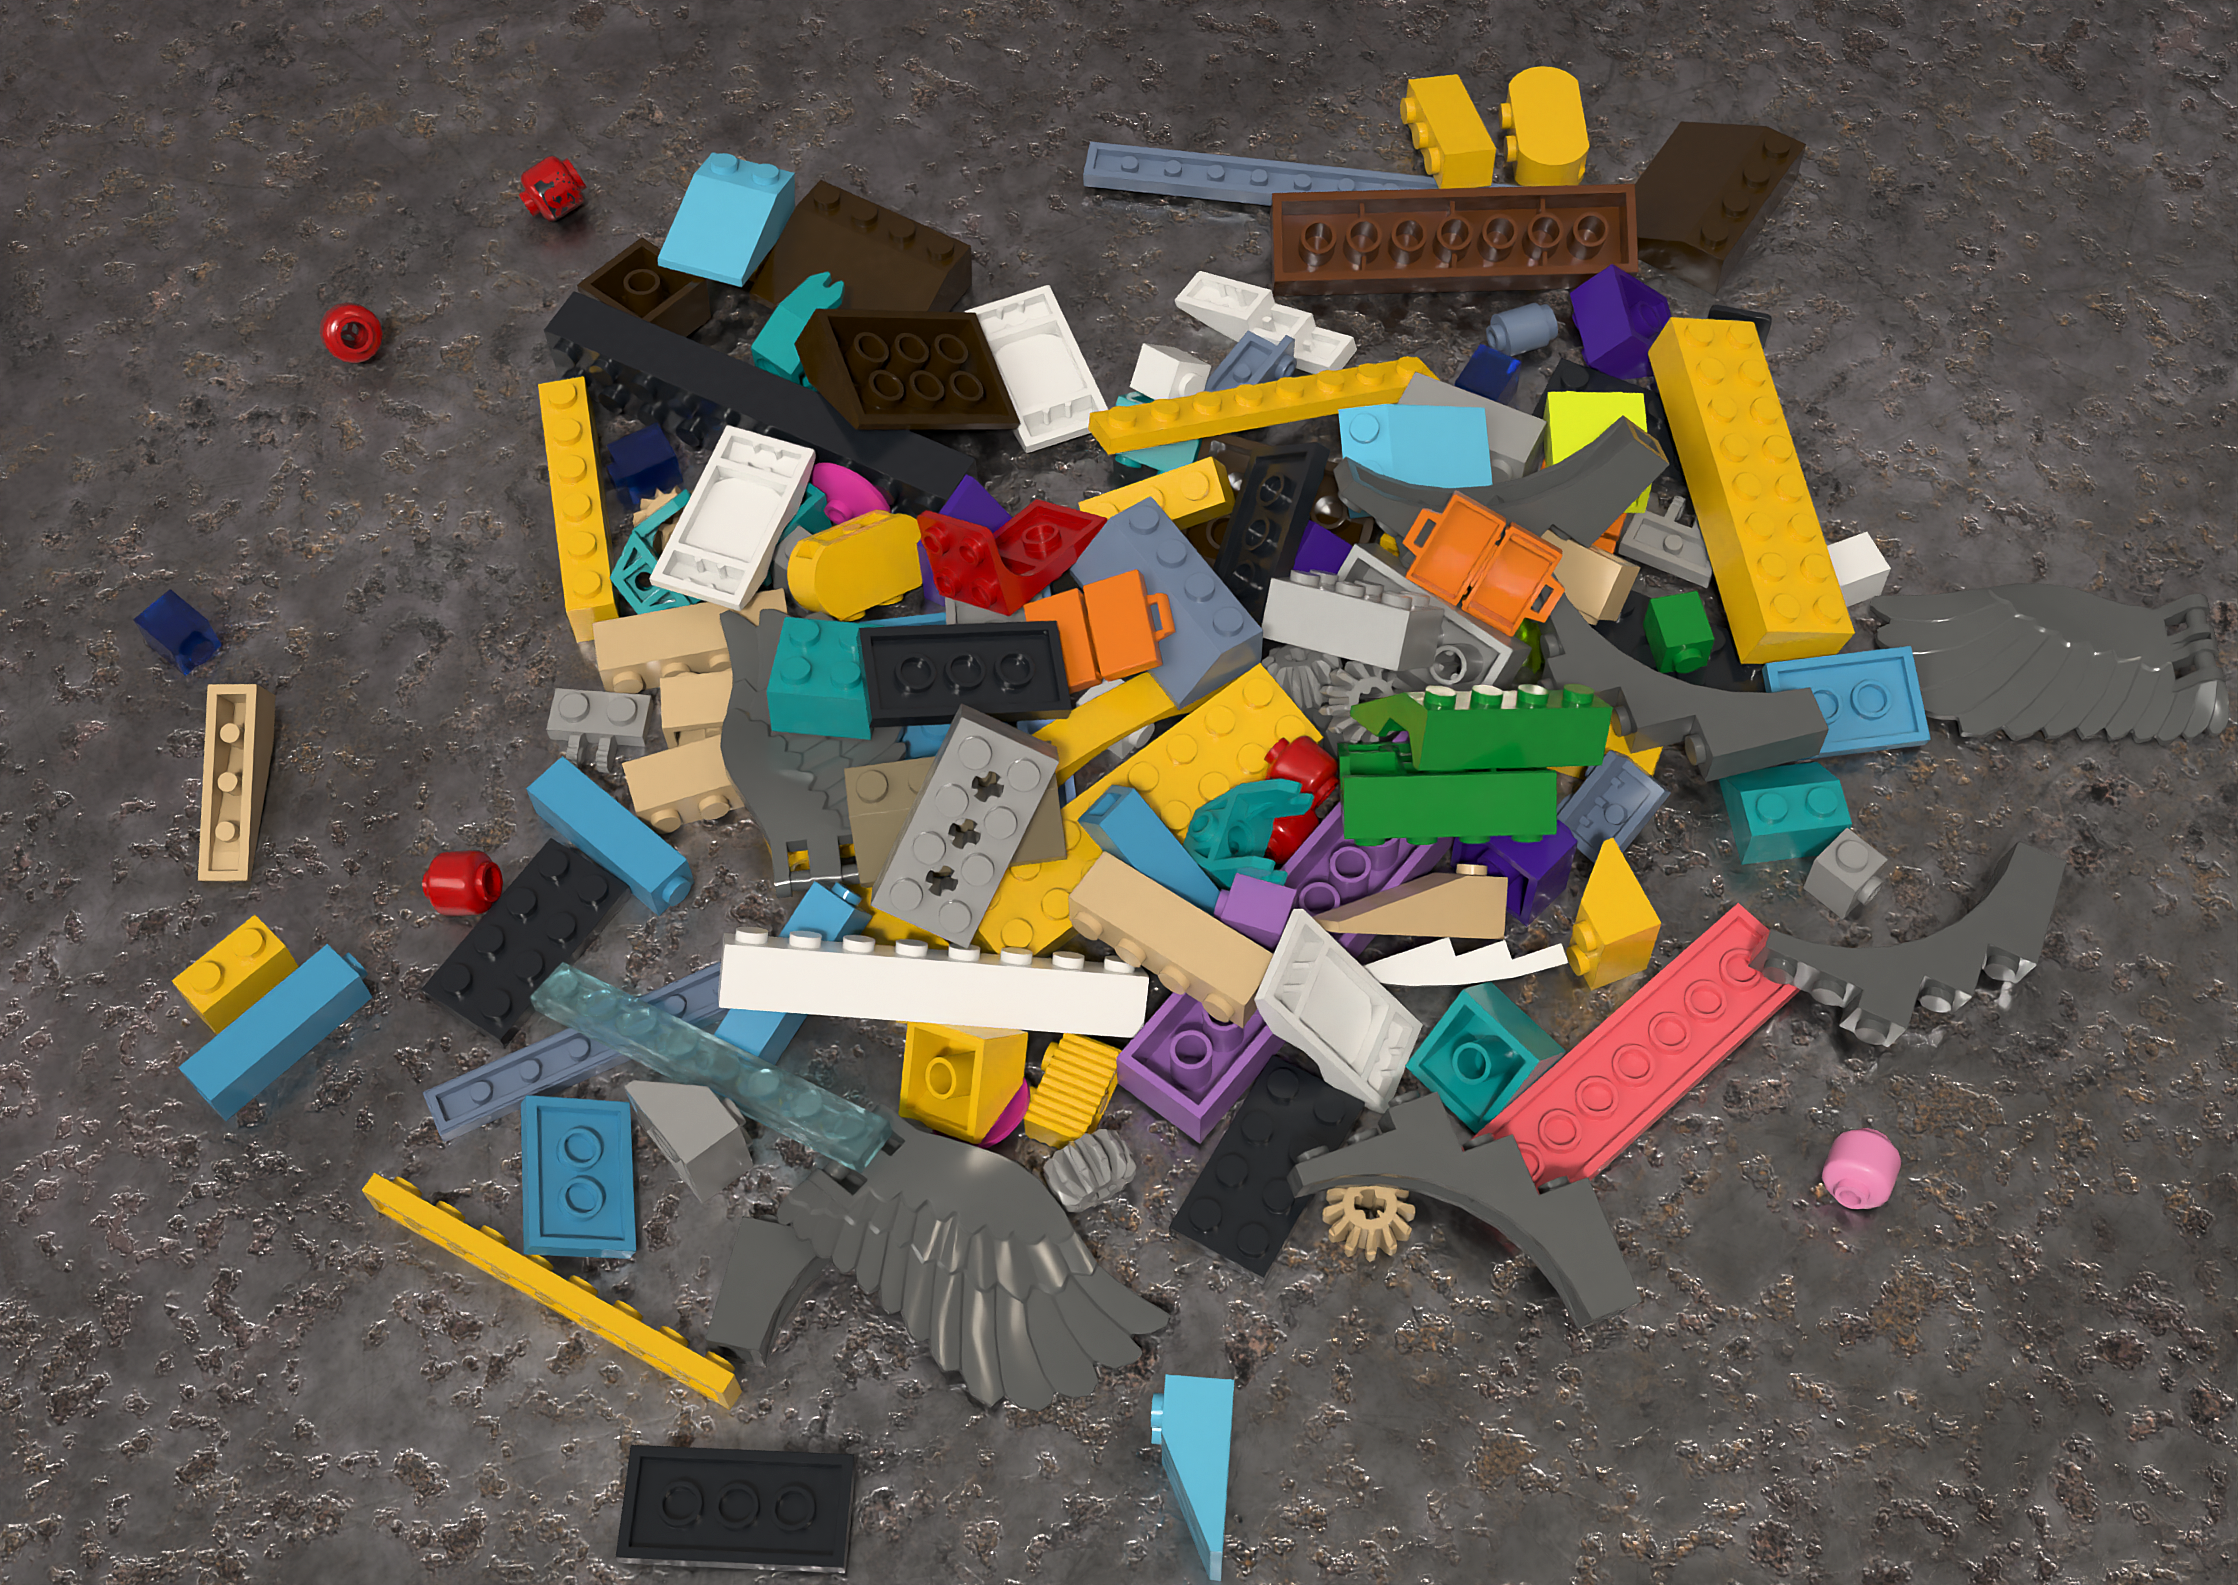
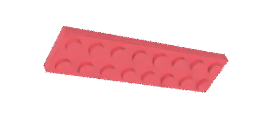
[1461,903,1801,1195]

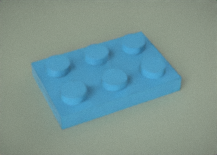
[1762,646,1931,761]
[521,1095,636,1259]

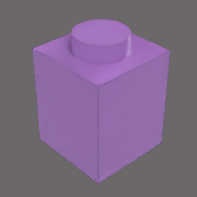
[1214,873,1297,954]

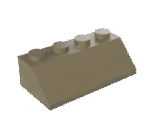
[844,741,1067,887]

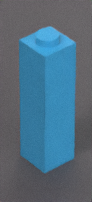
[526,756,695,916]
[1077,785,1221,922]
[711,881,872,1072]
[178,944,373,1121]

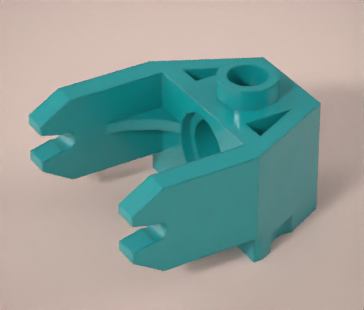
[751,271,845,392]
[610,488,701,615]
[1183,778,1314,891]

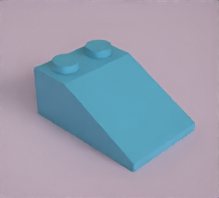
[658,152,795,287]
[1338,404,1493,518]
[1151,1374,1234,1581]

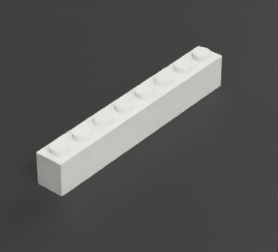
[718,927,1149,1038]

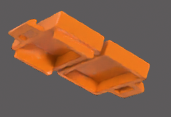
[1402,490,1565,637]
[1023,569,1176,694]

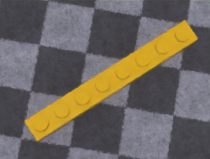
[1088,356,1440,455]
[362,1173,742,1410]

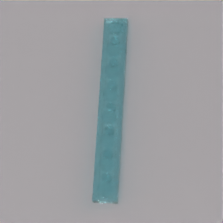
[530,962,893,1173]

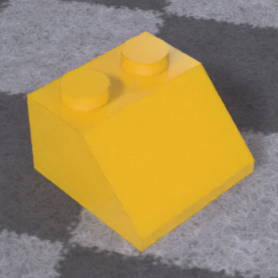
[1566,838,1661,991]
[898,1021,1028,1144]

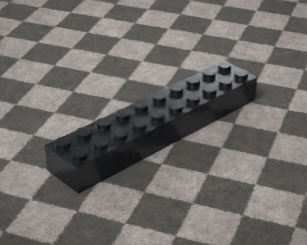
[544,291,978,520]

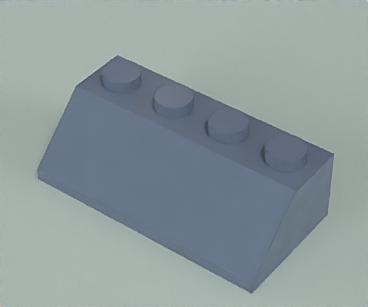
[1070,496,1263,710]

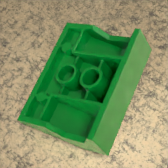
[1350,684,1613,770]
[1337,741,1557,846]

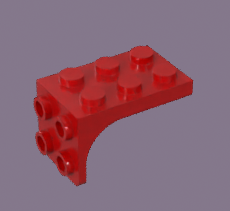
[917,499,1107,617]

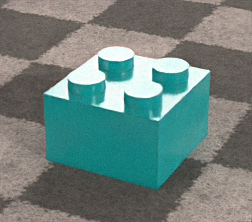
[766,617,884,740]

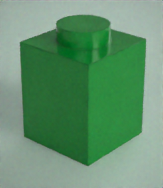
[1643,591,1715,673]

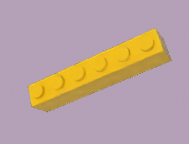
[538,376,622,643]

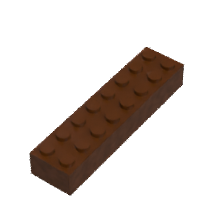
[1270,184,1639,296]

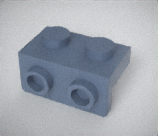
[1204,330,1297,392]
[1557,750,1671,863]

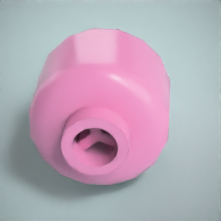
[1822,1128,1901,1209]

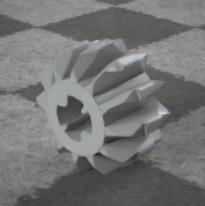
[1261,643,1343,712]
[1318,660,1404,744]
[1043,1129,1137,1212]

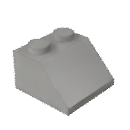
[624,1080,754,1204]

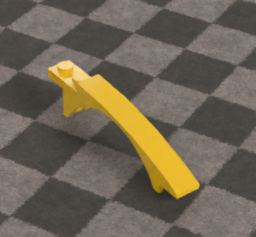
[1032,671,1245,789]

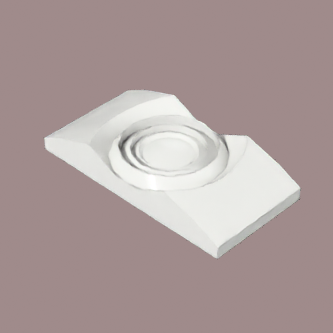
[965,285,1108,454]
[649,425,816,611]
[1254,909,1423,1114]

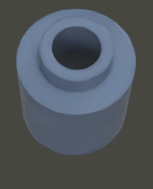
[1486,302,1558,359]

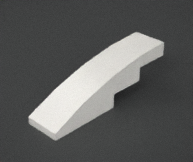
[1175,271,1357,374]
[1363,937,1568,988]

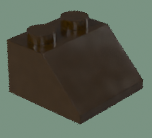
[577,237,711,337]

